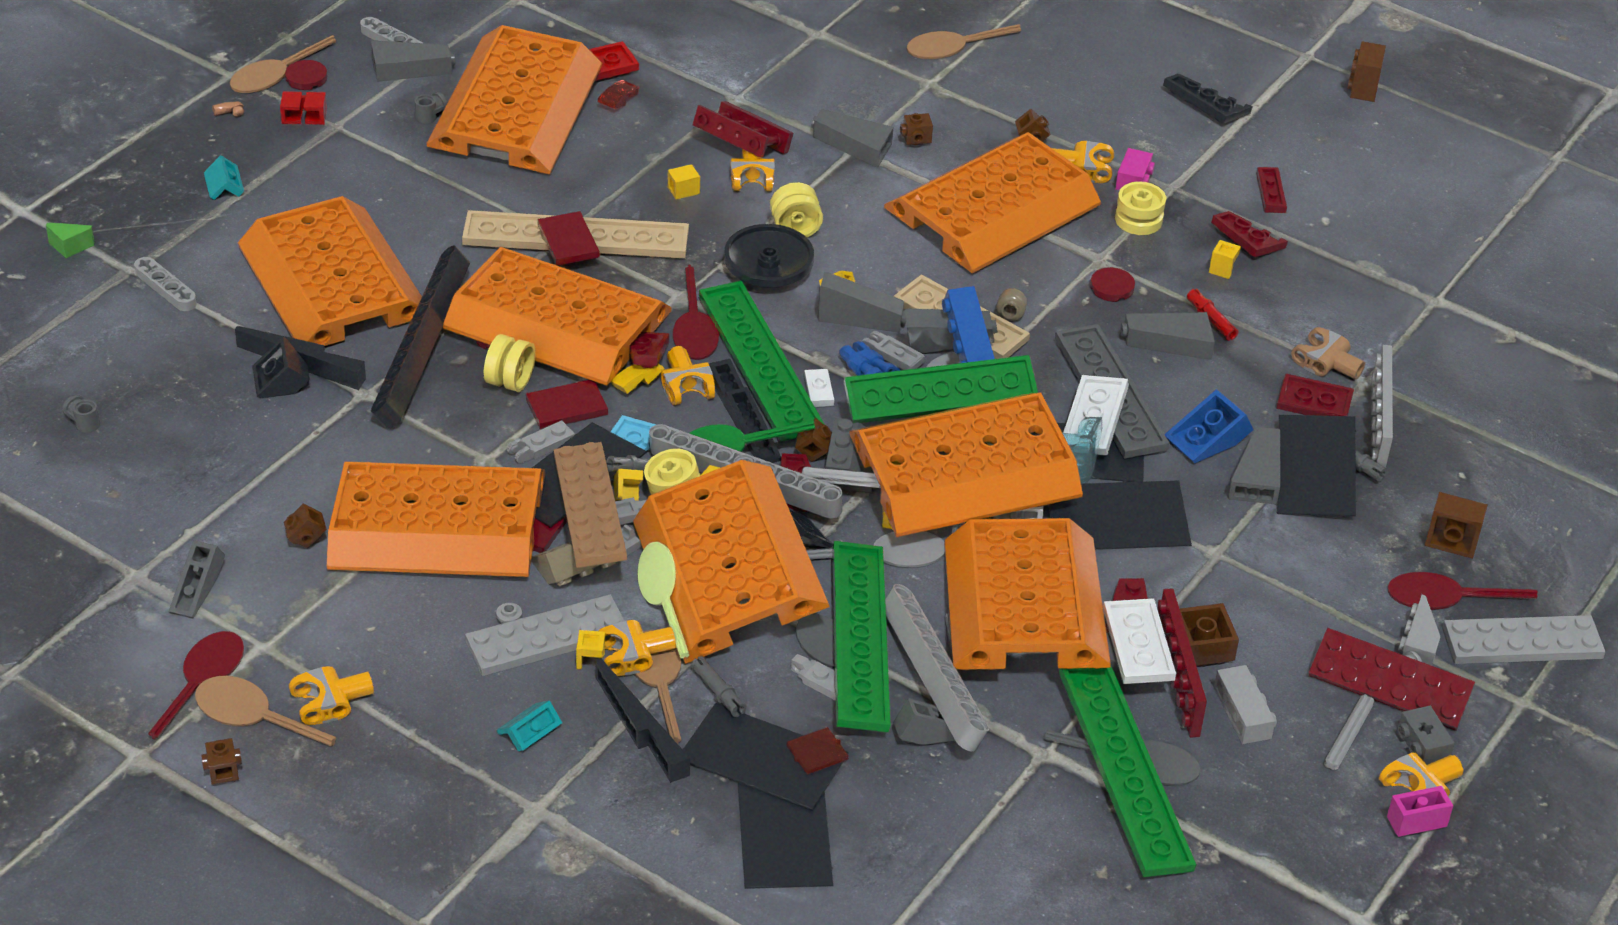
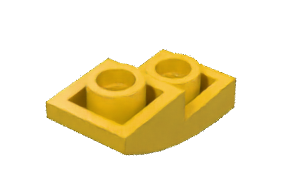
[611,364,664,394]

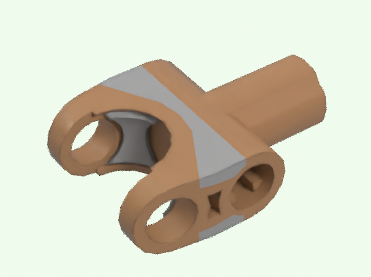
[1291,327,1366,380]

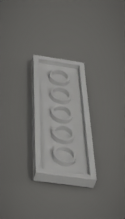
[1371,345,1393,473]
[465,594,624,676]
[1443,615,1605,664]

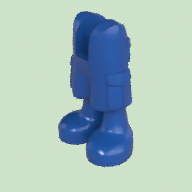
[839,341,900,376]

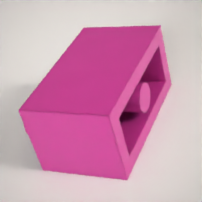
[1116,148,1155,190]
[1387,786,1453,837]

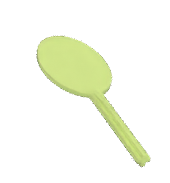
[638,542,689,659]

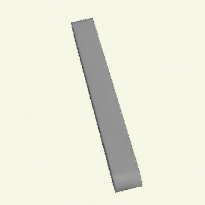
[649,424,842,518]
[885,584,989,751]

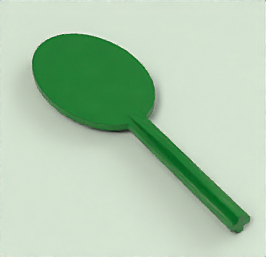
[689,420,816,452]

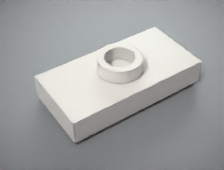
[804,369,834,407]

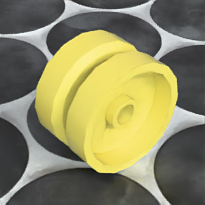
[770,182,823,237]
[1115,182,1166,235]
[484,334,536,392]
[644,449,700,495]

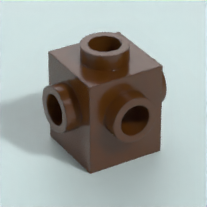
[1015,109,1051,142]
[900,113,933,145]
[795,418,832,462]
[284,503,327,548]
[201,738,242,785]

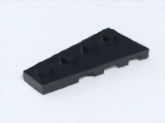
[1163,74,1253,123]

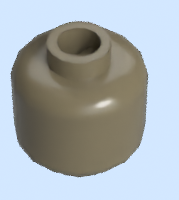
[996,288,1027,321]

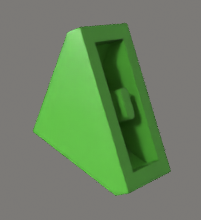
[46,223,95,258]

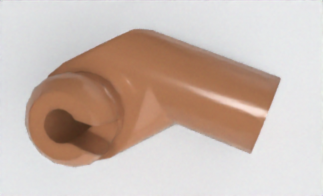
[212,101,244,117]

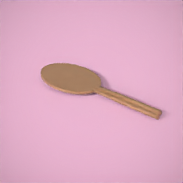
[907,24,1021,59]
[230,35,336,93]
[635,630,681,744]
[195,676,336,746]

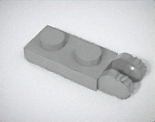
[861,331,925,370]
[506,420,575,463]

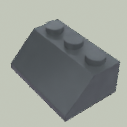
[825,418,874,493]

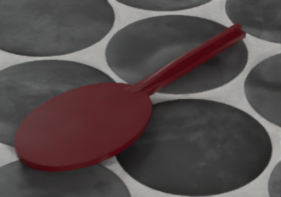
[673,265,719,360]
[1388,572,1538,610]
[148,631,244,739]

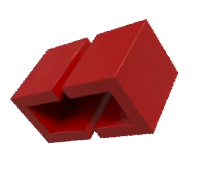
[280,91,327,125]

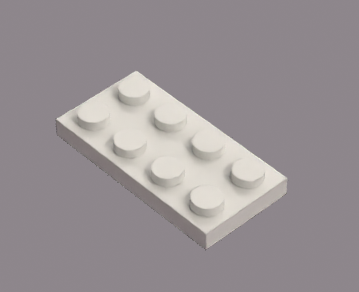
[1063,375,1129,455]
[1103,599,1176,684]

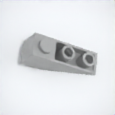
[1398,595,1440,666]

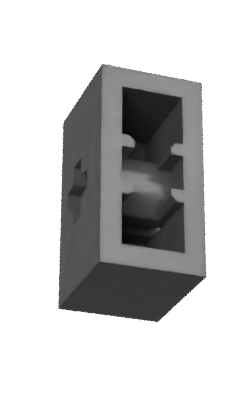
[1397,705,1455,765]

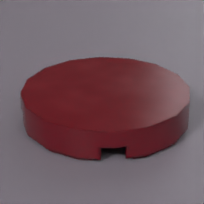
[285,60,328,90]
[1090,267,1135,302]

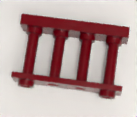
[692,101,794,158]

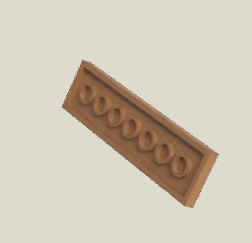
[553,442,627,568]

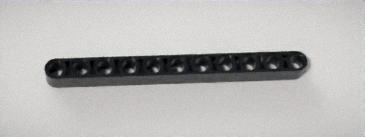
[371,245,470,429]

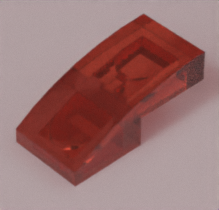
[597,80,639,109]

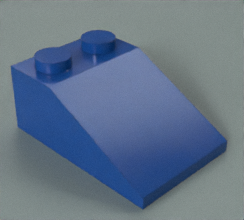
[1164,389,1253,463]

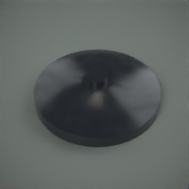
[724,224,814,287]

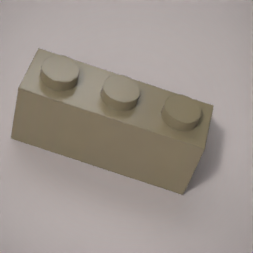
[531,541,616,586]

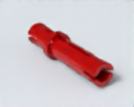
[1186,289,1239,341]

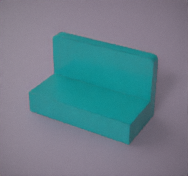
[204,155,244,200]
[496,700,562,751]

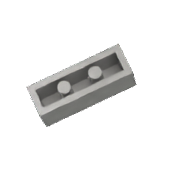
[1214,665,1277,744]

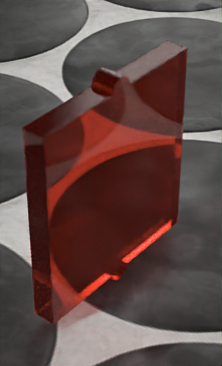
[787,727,849,774]

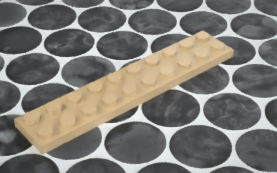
[462,210,689,258]

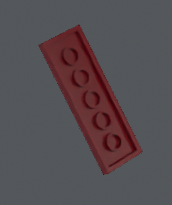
[1158,588,1207,738]
[1309,627,1475,731]

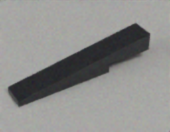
[235,326,366,391]
[708,358,782,463]
[595,658,690,783]

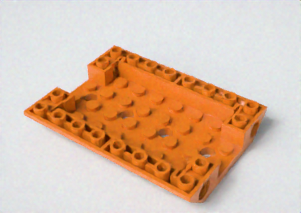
[426,25,602,174]
[884,132,1101,273]
[238,196,422,346]
[443,247,672,385]
[849,393,1083,537]
[633,460,830,664]
[327,462,545,577]
[945,518,1110,670]

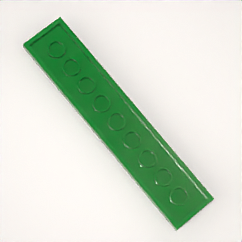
[699,281,825,442]
[832,541,891,732]
[1059,664,1197,877]

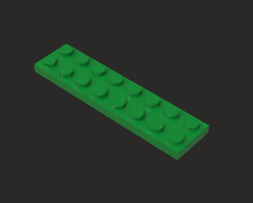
[843,355,1038,423]

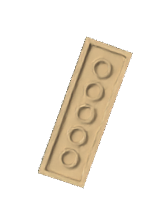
[894,275,1030,359]

